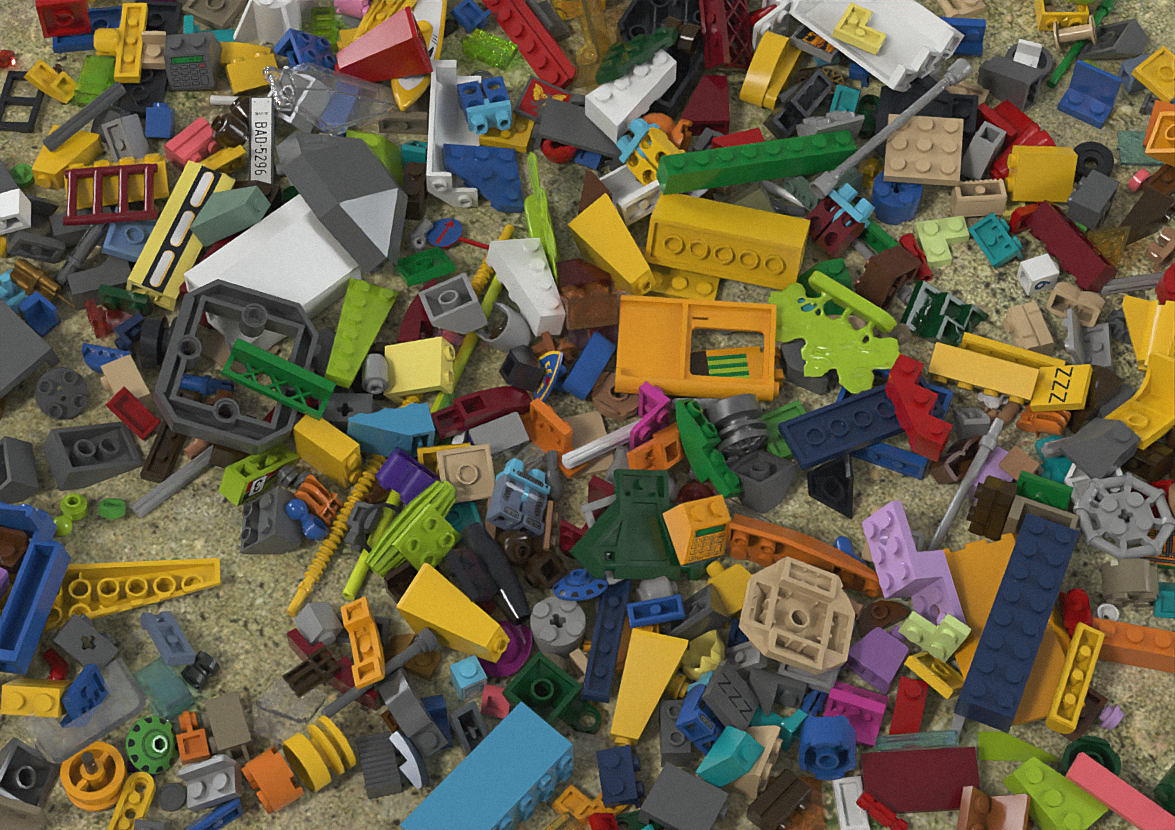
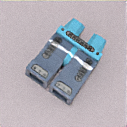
[485,458,551,539]

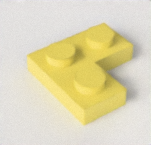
[832,2,886,55]

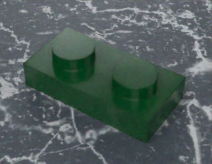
[97,284,154,317]

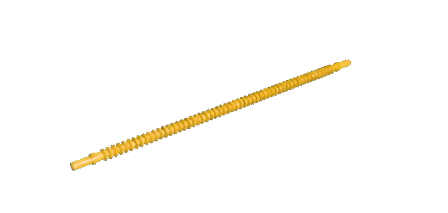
[286,224,515,617]

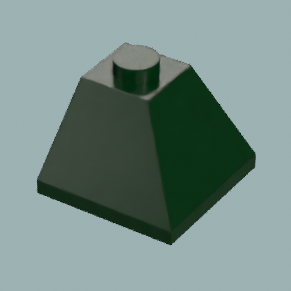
[502,651,583,728]

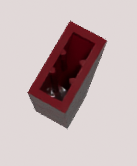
[681,75,730,136]

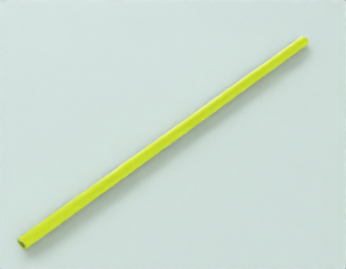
[342,273,504,600]

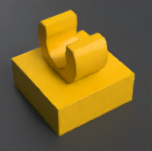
[858,157,884,189]

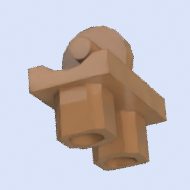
[1145,226,1175,272]

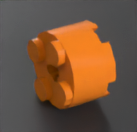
[241,745,305,815]

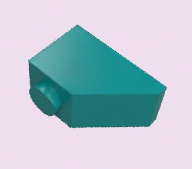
[695,725,765,788]

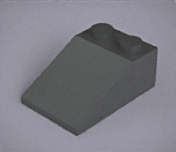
[42,422,143,491]

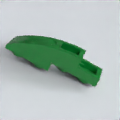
[675,399,744,499]

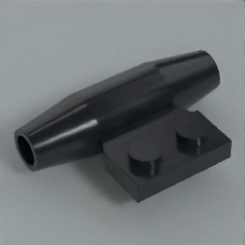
[445,522,532,626]

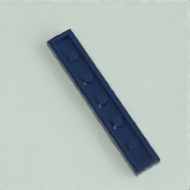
[581,555,632,704]

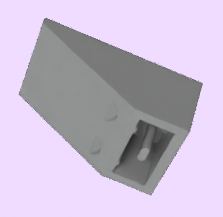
[796,110,865,143]

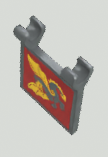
[513,75,586,124]

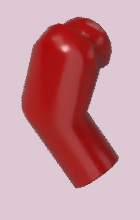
[42,648,69,680]

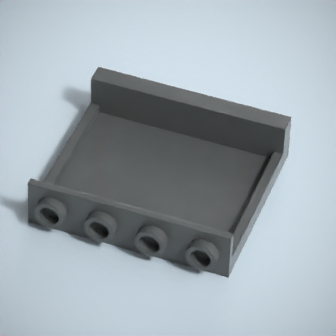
[0,299,60,399]

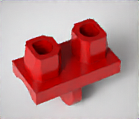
[1058,588,1093,638]

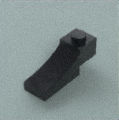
[763,68,835,140]

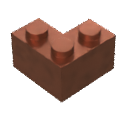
[855,245,921,311]

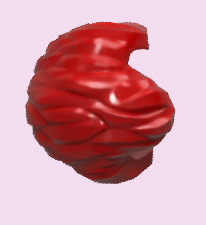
[539,138,579,164]

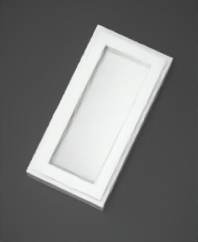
[831,776,870,830]

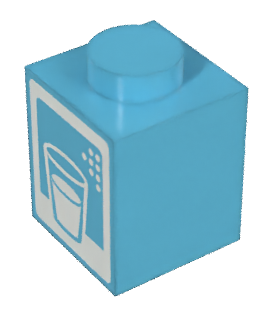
[450,655,487,703]

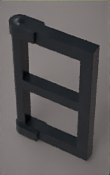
[0,71,45,133]

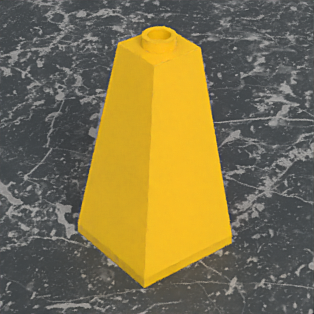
[567,193,656,296]
[396,562,510,663]
[609,628,689,747]

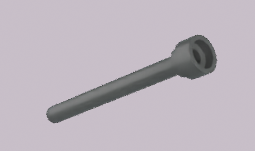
[321,627,439,718]

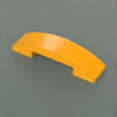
[340,596,385,690]

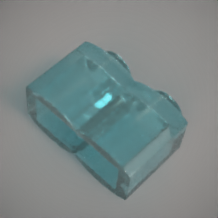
[133,656,195,722]

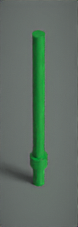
[1047,0,1116,88]

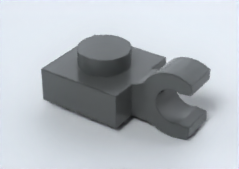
[345,501,383,552]

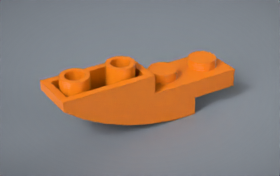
[627,422,686,470]

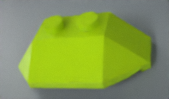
[345,129,404,186]

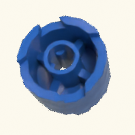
[870,169,923,226]
[798,715,857,781]

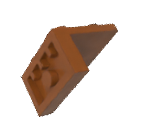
[957,786,1031,830]

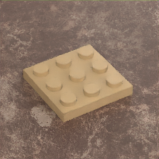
[883,114,964,186]

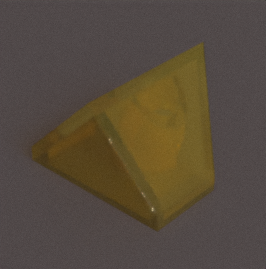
[1086,226,1131,279]

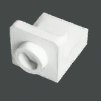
[1013,39,1042,68]

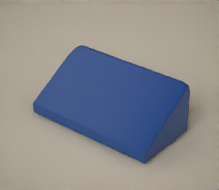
[626,594,686,628]
[184,798,244,830]

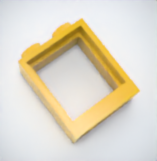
[1034,0,1089,31]

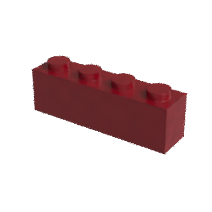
[1025,200,1118,293]

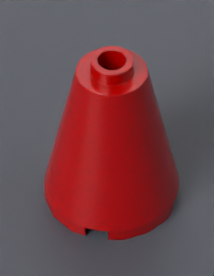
[989,122,1057,181]

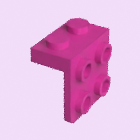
[630,381,670,451]

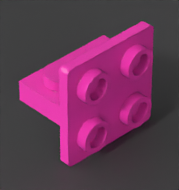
[823,681,889,748]

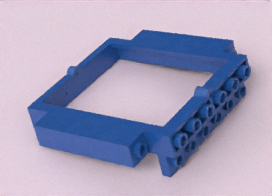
[0,501,71,675]

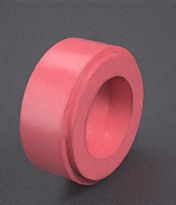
[1127,168,1151,193]

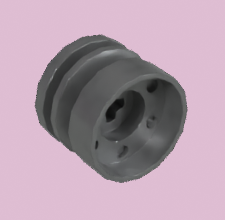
[704,393,771,458]

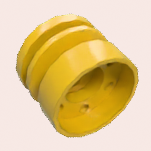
[281,715,357,793]

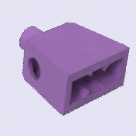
[845,626,909,695]

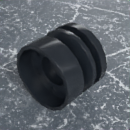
[139,314,196,373]

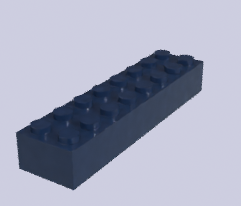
[954,513,1080,733]

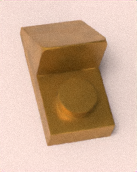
[383,633,442,682]

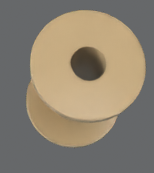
[1053,15,1097,52]

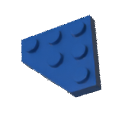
[442,144,524,213]

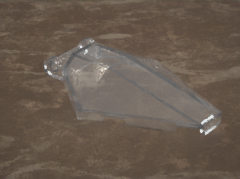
[263,62,400,136]

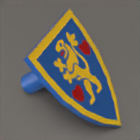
[529,351,567,402]

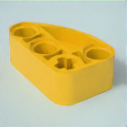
[739,30,790,108]

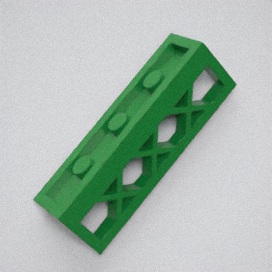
[221,338,336,421]

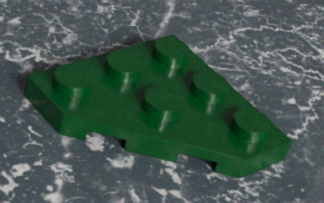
[594,26,679,85]

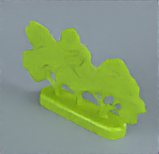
[524,151,562,286]
[768,271,902,394]

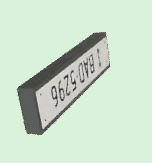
[248,97,275,185]

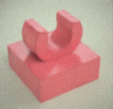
[480,684,511,719]

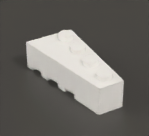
[585,48,677,144]
[486,238,566,337]

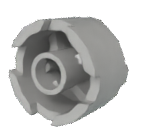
[530,597,586,660]

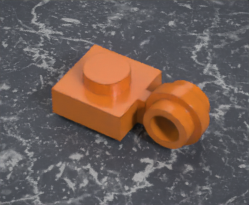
[176,710,211,765]

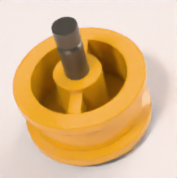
[60,741,129,812]

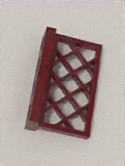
[699,0,753,73]

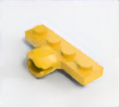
[93,3,148,83]

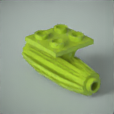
[364,480,462,580]

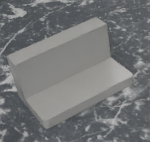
[101,114,151,162]
[469,412,530,460]

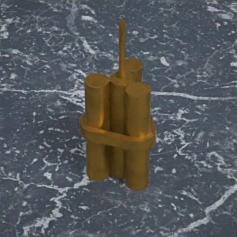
[9,258,79,310]

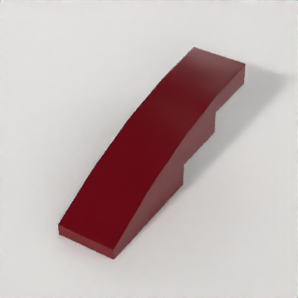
[286,627,380,711]

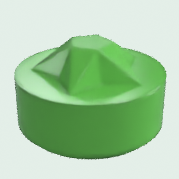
[9,164,35,189]
[98,498,126,520]

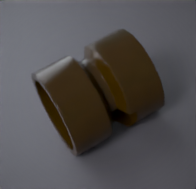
[662,16,702,57]

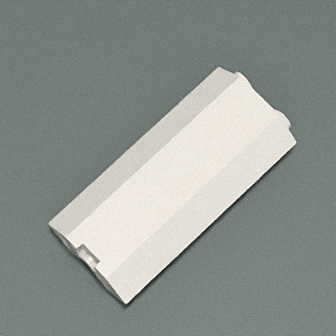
[426,60,482,208]

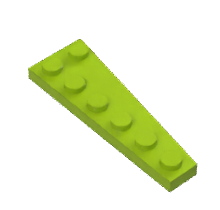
[324,277,399,388]

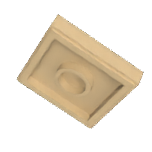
[436,443,496,504]

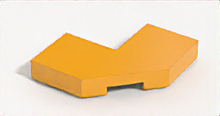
[552,784,631,825]

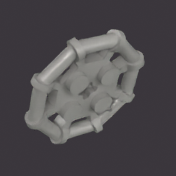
[1073,472,1175,560]

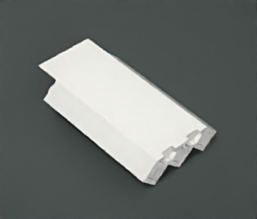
[789,0,965,92]
[184,194,362,367]

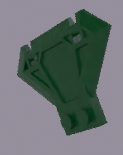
[569,469,717,581]

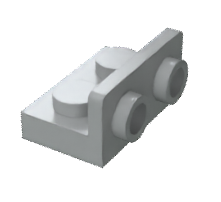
[178,754,242,812]

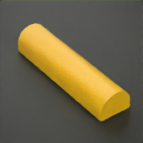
[1045,622,1105,734]

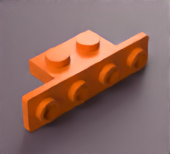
[519,398,588,479]

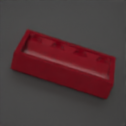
[859,747,980,816]

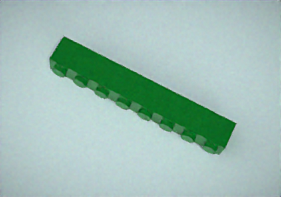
[656,130,857,195]

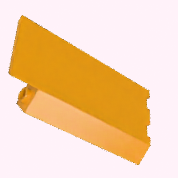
[938,533,1086,726]

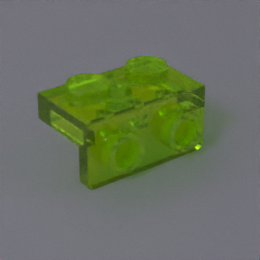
[462,28,518,71]

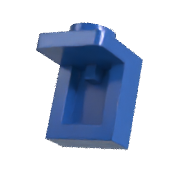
[451,0,492,34]

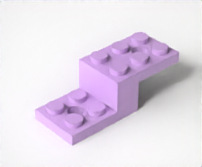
[862,500,967,626]

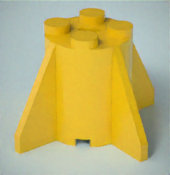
[1122,295,1175,373]

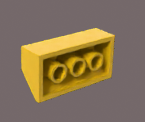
[64,153,170,209]
[928,342,1039,405]

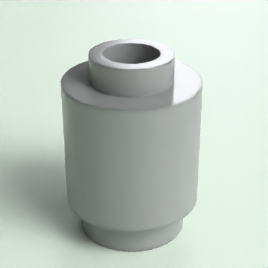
[361,354,388,394]

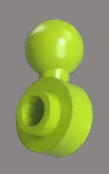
[53,493,88,537]

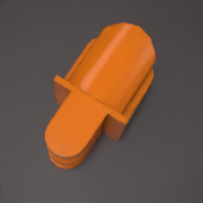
[1016,403,1071,438]
[294,474,343,528]

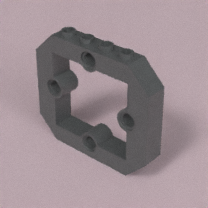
[153,279,321,455]

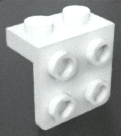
[752,0,791,55]

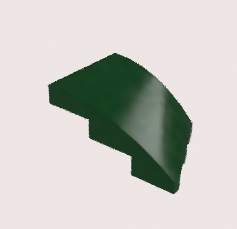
[900,280,989,347]

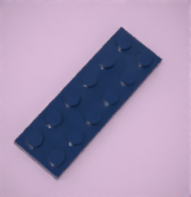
[778,374,945,471]

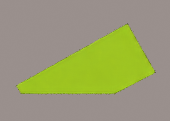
[977,731,1058,762]

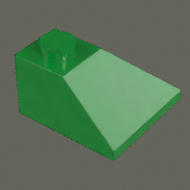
[797,257,855,316]

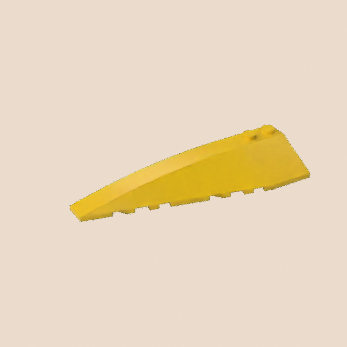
[0,558,221,633]

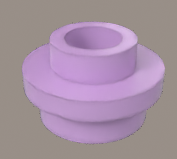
[1098,704,1124,731]

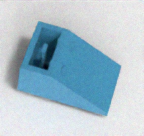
[347,403,435,459]

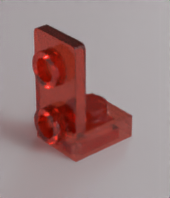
[83,298,144,339]

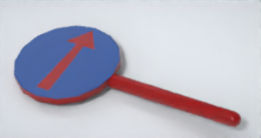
[426,218,490,250]

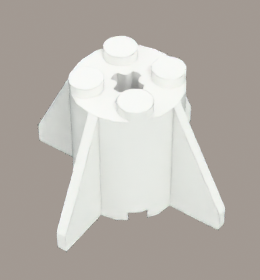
[233,0,323,46]

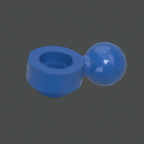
[286,499,329,541]

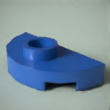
[82,343,133,374]

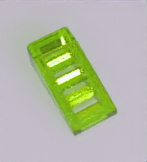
[311,6,337,55]

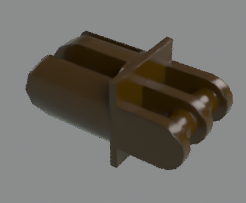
[282,647,342,699]

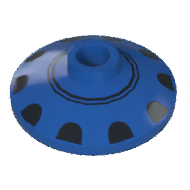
[553,569,608,601]

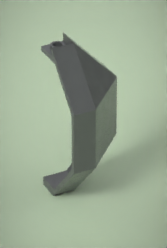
[275,131,408,275]

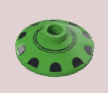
[126,716,179,774]

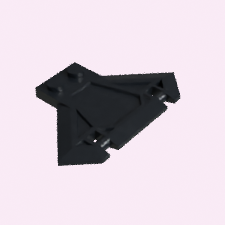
[874,75,979,160]

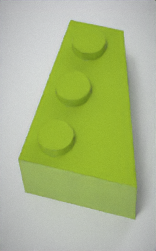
[1002,756,1109,830]

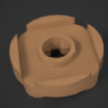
[592,371,639,422]

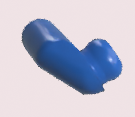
[834,536,865,564]

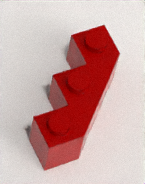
[885,354,953,462]

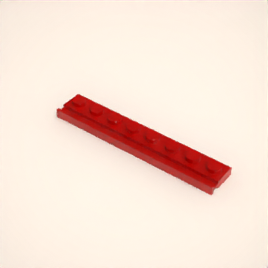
[482,0,581,90]

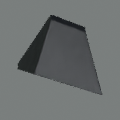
[807,453,854,520]

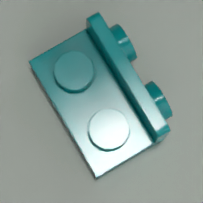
[968,212,1024,270]

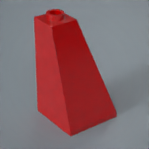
[334,6,433,86]

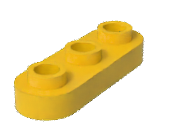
[107,772,156,830]

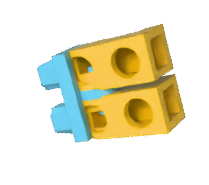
[616,118,686,186]

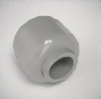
[636,576,678,602]

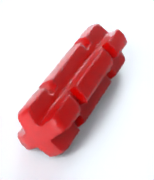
[856,791,909,830]

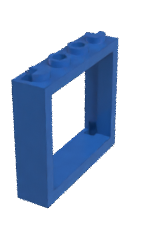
[836,369,953,480]

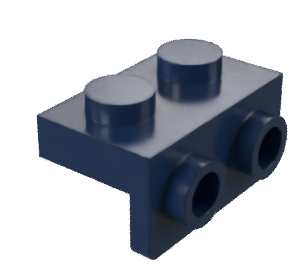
[596,745,645,809]

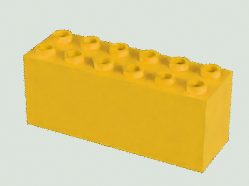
[645,192,811,290]

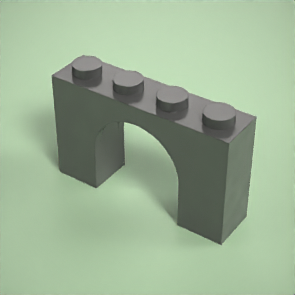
[49,205,132,310]

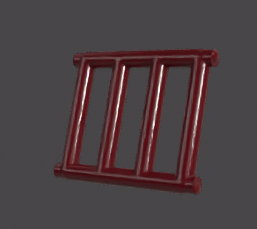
[62,163,158,226]

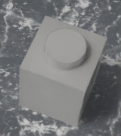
[294,602,343,647]

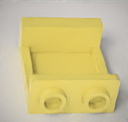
[383,336,455,404]

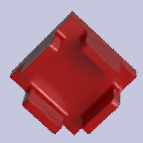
[35,0,92,38]

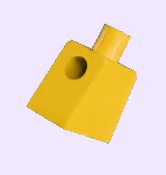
[706,560,752,630]

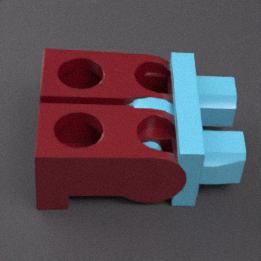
[805,183,875,259]

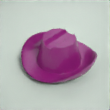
[471,620,532,677]

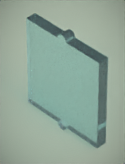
[1116,131,1164,167]

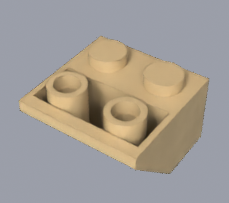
[724,725,783,800]

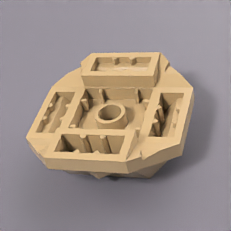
[739,556,855,675]

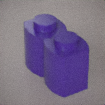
[375,447,440,505]

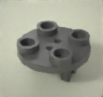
[34,367,88,420]

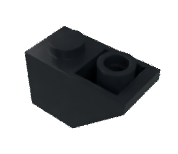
[499,345,545,393]

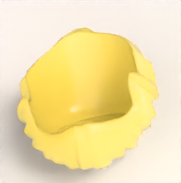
[681,630,725,680]

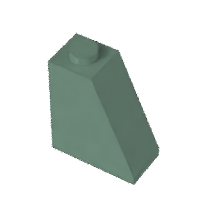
[189,186,271,246]

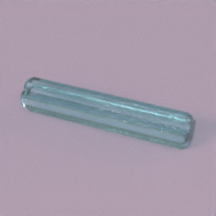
[875,730,959,752]

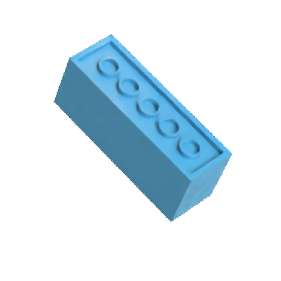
[400,702,574,830]

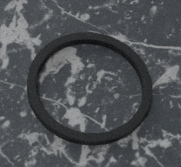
[358,503,402,553]

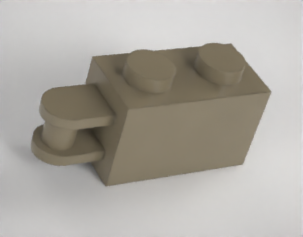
[201,691,255,769]

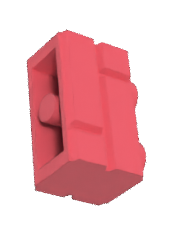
[164,116,221,172]

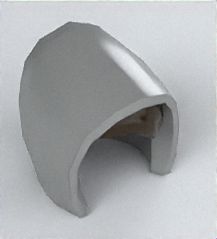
[476,302,532,353]

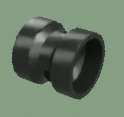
[181,651,221,691]

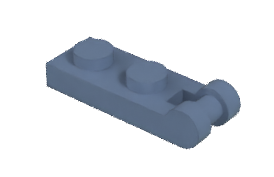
[140,611,196,666]

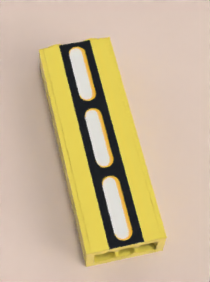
[126,160,235,312]

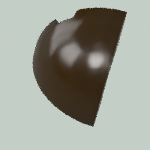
[1066,365,1124,435]

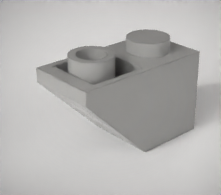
[960,121,1007,181]

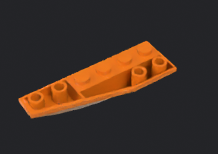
[726,514,884,598]

